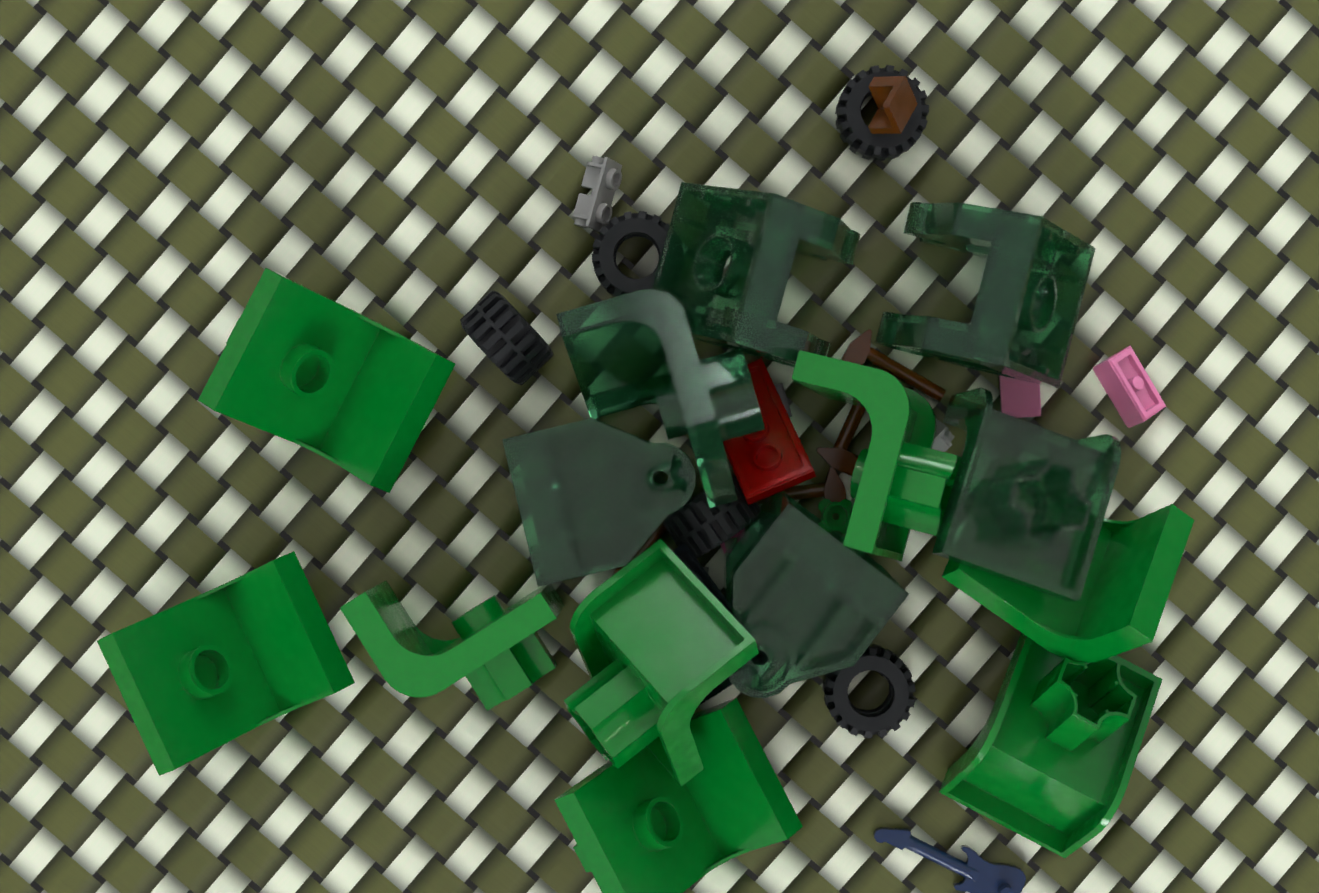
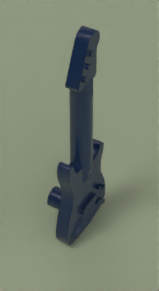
[873,827,1026,893]

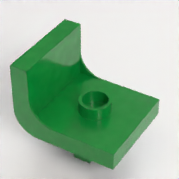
[198,268,456,493]
[792,350,963,561]
[942,452,1194,663]
[564,539,759,787]
[97,551,355,776]
[340,580,565,711]
[939,632,1162,858]
[554,698,803,893]

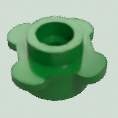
[818,499,853,534]

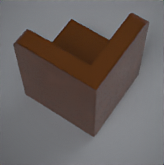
[868,76,918,134]

